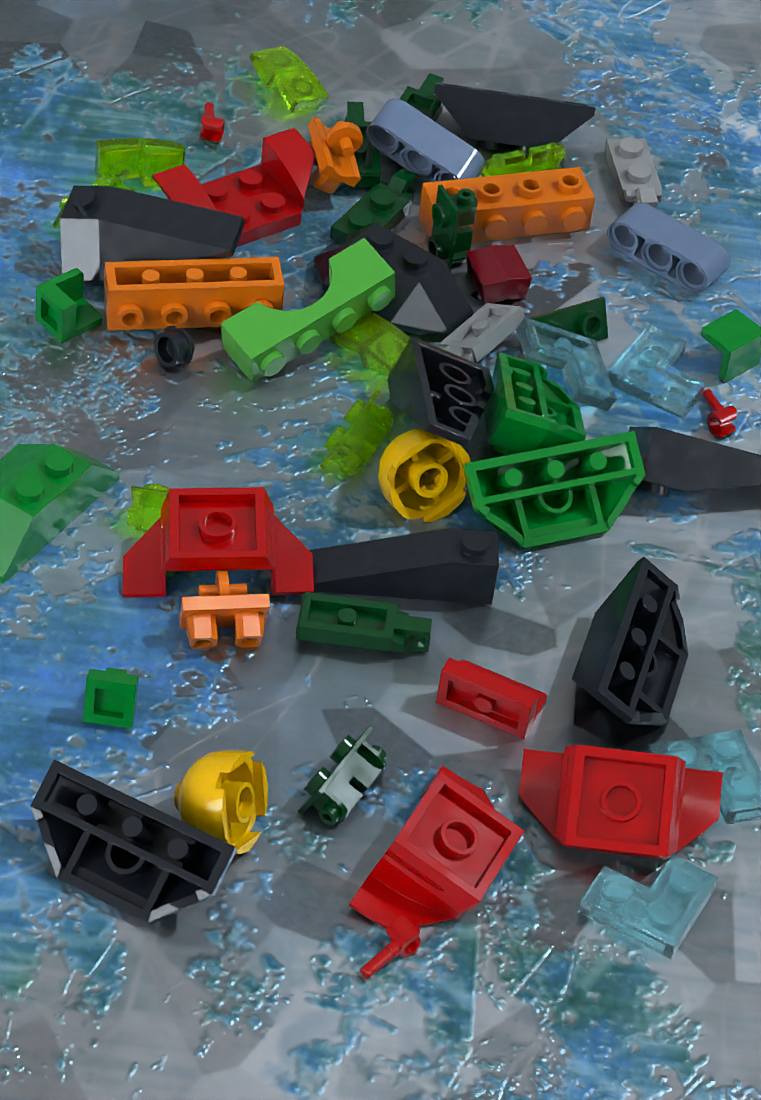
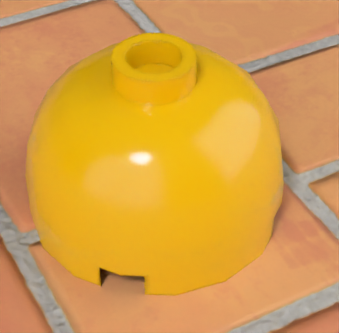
[378,429,471,522]
[174,749,268,854]

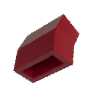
[466,245,533,305]

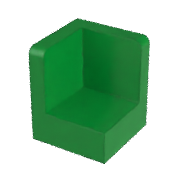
[36,268,102,343]
[701,309,761,383]

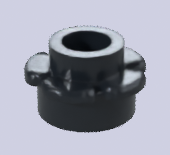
[154,326,195,368]

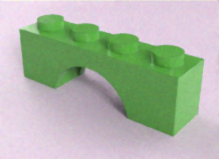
[221,238,395,383]

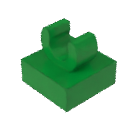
[83,667,139,729]

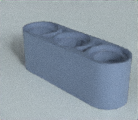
[366,98,485,182]
[607,203,730,293]

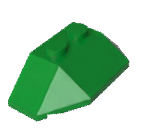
[484,352,586,455]
[462,431,646,550]
[0,444,119,584]

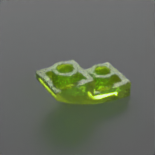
[249,46,329,112]
[95,138,185,187]
[329,312,410,376]

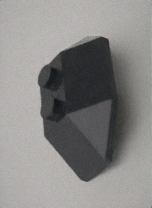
[434,82,596,156]
[313,223,474,340]
[572,557,689,726]
[30,760,238,924]

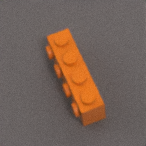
[419,167,595,242]
[104,257,285,331]

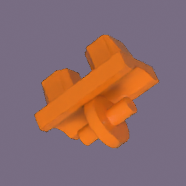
[308,117,363,194]
[179,570,270,649]

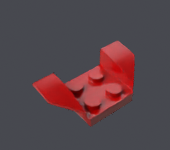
[152,128,316,247]
[123,487,314,598]
[518,744,723,860]
[349,765,524,928]

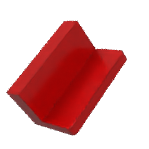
[436,658,547,740]

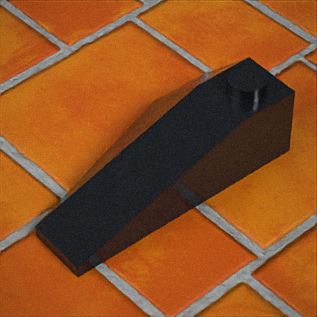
[60,186,246,286]
[387,337,495,447]
[628,427,761,497]
[309,528,499,605]

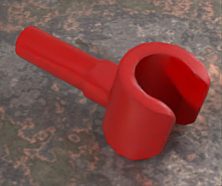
[199,102,225,143]
[702,389,737,438]
[360,914,421,979]

